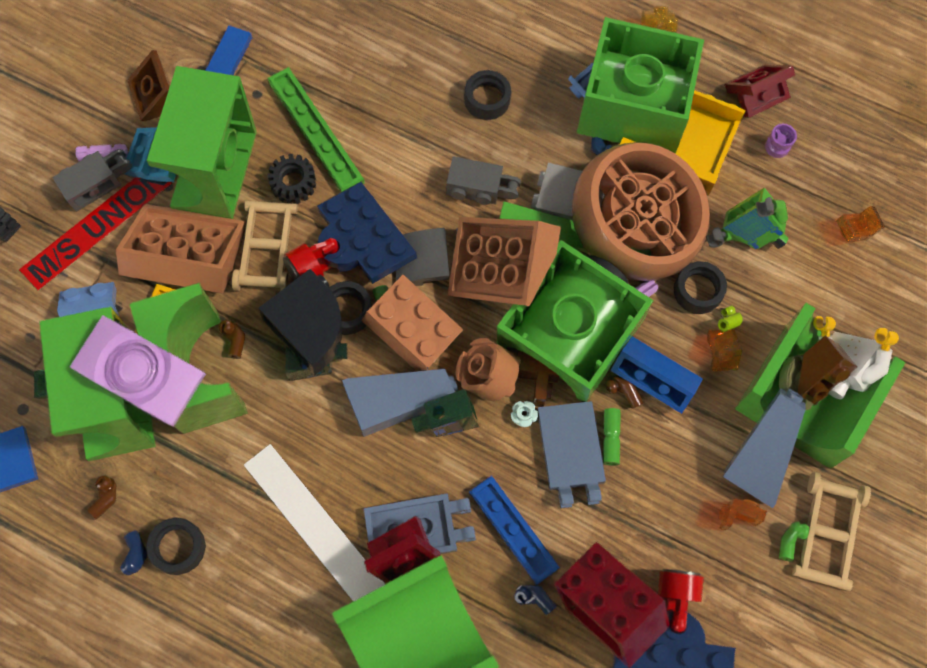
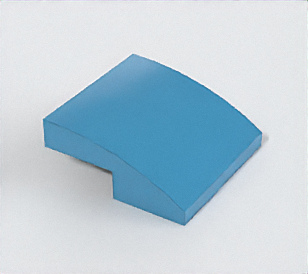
[124,127,176,182]

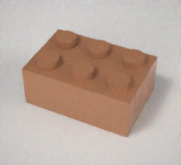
[361,275,463,371]

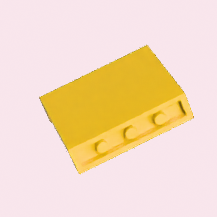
[620,90,746,195]

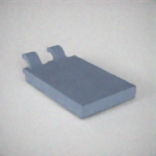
[537,401,606,509]
[364,493,476,557]

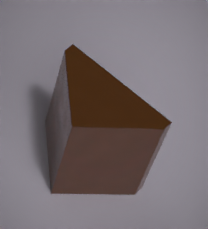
[127,50,170,122]

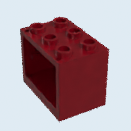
[554,541,670,668]

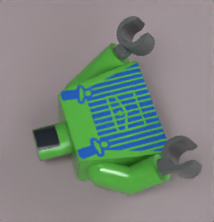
[706,188,788,249]

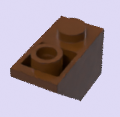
[797,335,857,404]

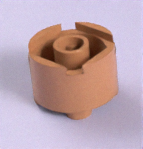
[456,338,521,401]

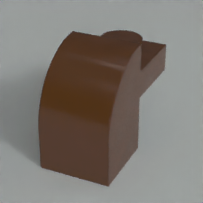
[517,350,559,407]

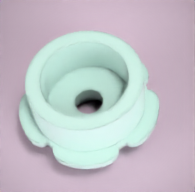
[511,401,538,427]

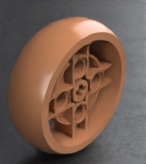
[572,142,710,281]

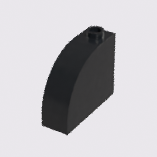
[259,269,343,376]

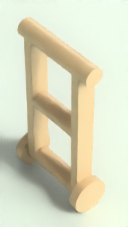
[232,201,298,291]
[792,471,871,591]

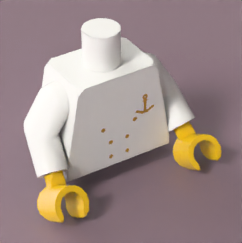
[813,316,899,399]

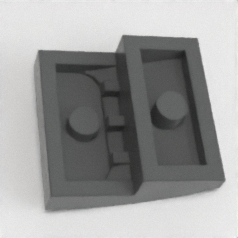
[396,228,449,286]

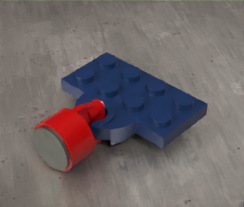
[283,182,417,284]
[613,569,735,668]

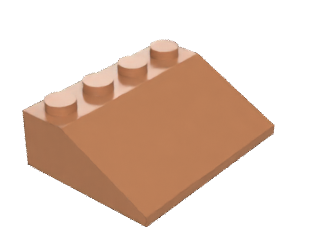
[116,204,245,294]
[447,217,561,306]

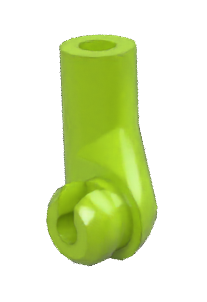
[718,306,743,332]

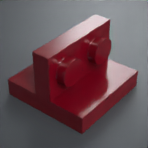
[725,64,795,118]
[364,516,441,584]

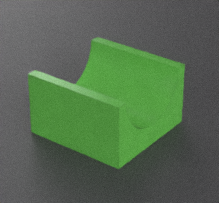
[577,17,704,154]
[147,66,257,219]
[497,240,654,402]
[130,283,248,434]
[735,303,906,469]
[39,307,156,461]
[332,555,499,668]

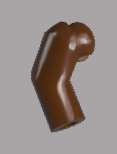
[219,320,246,359]
[605,376,644,409]
[87,475,117,520]

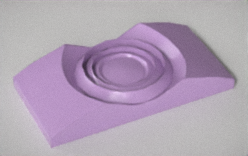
[70,315,206,427]

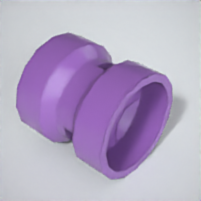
[765,124,797,158]

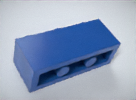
[611,336,703,414]

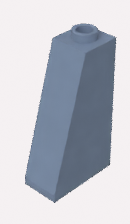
[342,369,458,437]
[723,388,806,508]

